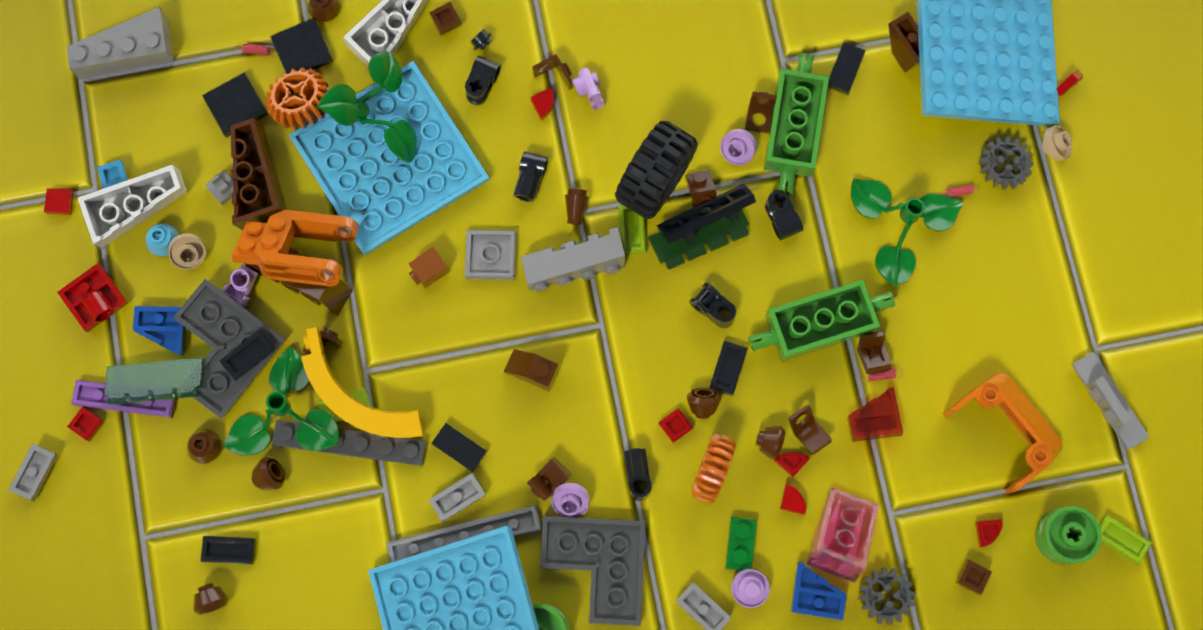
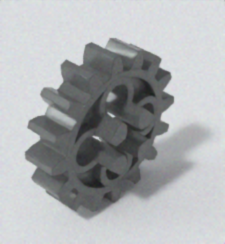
[978,136,1034,190]
[858,567,916,625]

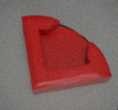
[1056,70,1083,96]
[530,87,554,120]
[774,452,810,478]
[780,484,806,515]
[975,519,1003,548]

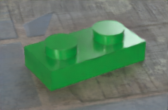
[725,517,757,571]

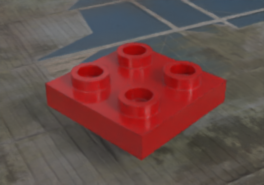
[57,263,128,333]

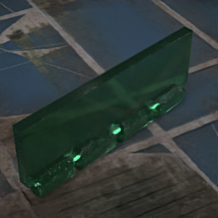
[648,209,749,270]
[104,357,204,405]

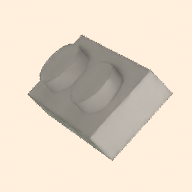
[9,444,58,501]
[429,473,486,522]
[675,582,731,630]

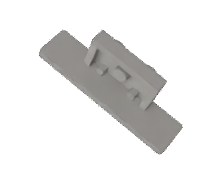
[1072,352,1149,449]

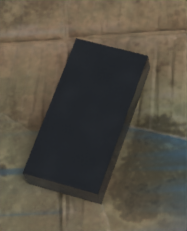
[828,42,866,95]
[220,330,276,381]
[709,341,748,396]
[431,423,487,472]
[200,536,256,565]

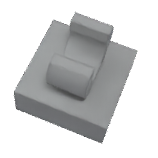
[205,170,234,206]

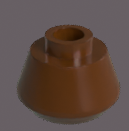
[308,0,340,22]
[687,387,721,419]
[755,426,785,459]
[187,429,222,464]
[252,457,285,490]
[193,583,229,615]

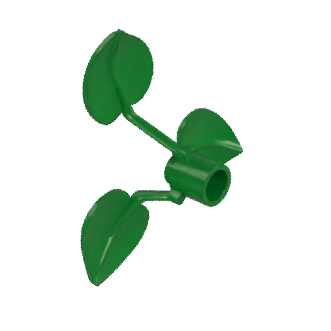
[317,51,417,163]
[851,179,963,286]
[223,347,339,456]

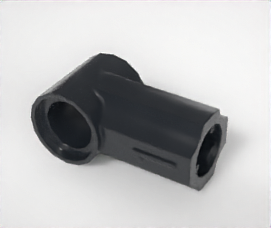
[513,151,548,202]
[624,448,652,501]

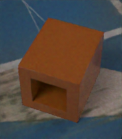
[409,247,449,289]

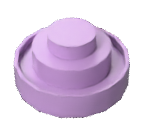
[720,129,757,166]
[552,483,589,518]
[731,569,770,608]

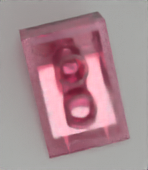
[806,487,879,583]

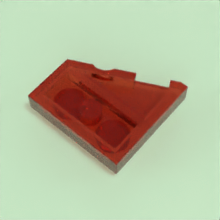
[847,387,903,442]

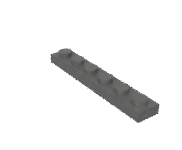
[272,420,426,467]

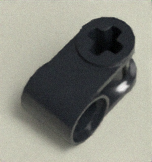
[465,56,501,105]
[765,190,804,241]
[689,282,736,328]

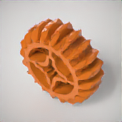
[265,67,329,130]
[691,434,736,504]

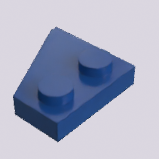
[133,306,186,356]
[790,562,846,621]

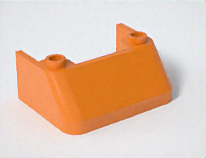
[943,373,1062,494]

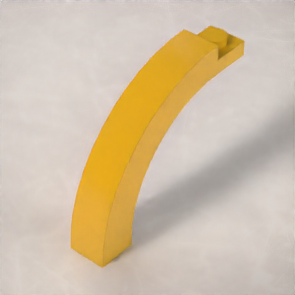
[301,327,424,438]

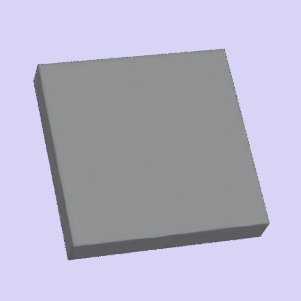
[465,230,516,280]

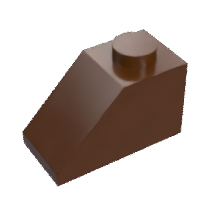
[888,12,920,73]
[504,349,559,391]

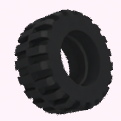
[615,121,698,219]

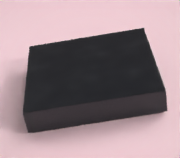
[270,18,334,74]
[202,73,268,137]

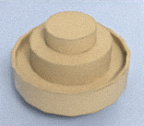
[1042,125,1073,162]
[168,233,206,270]

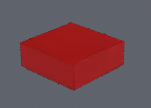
[44,188,74,215]
[67,406,105,442]
[658,408,693,443]

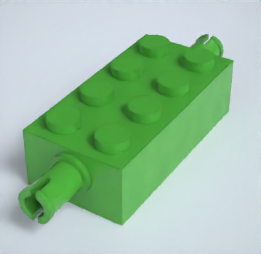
[763,53,829,196]
[748,280,895,362]

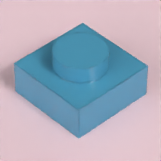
[97,160,128,189]

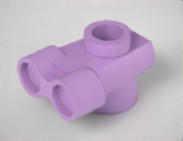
[572,68,605,110]
[222,264,258,308]

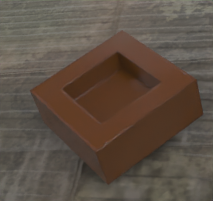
[429,2,462,36]
[956,560,992,595]

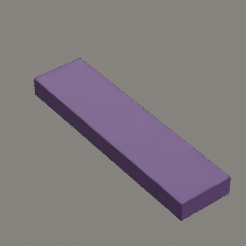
[71,380,177,418]

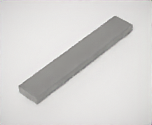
[386,505,542,563]

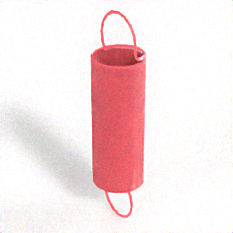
[236,43,276,57]
[940,184,980,198]
[861,368,903,382]

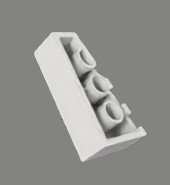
[343,0,429,67]
[78,165,187,248]

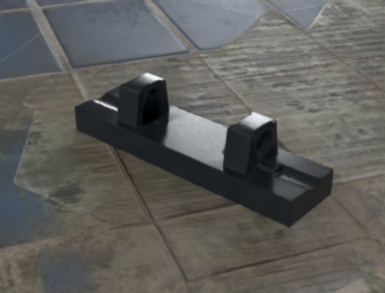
[656,184,756,244]

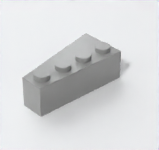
[67,7,174,79]
[521,227,625,292]

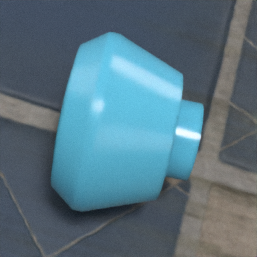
[145,223,179,256]

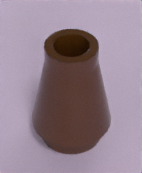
[565,189,589,225]

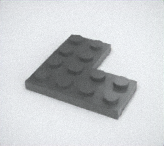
[173,279,286,419]
[540,516,645,626]

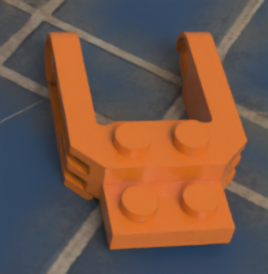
[232,209,359,286]

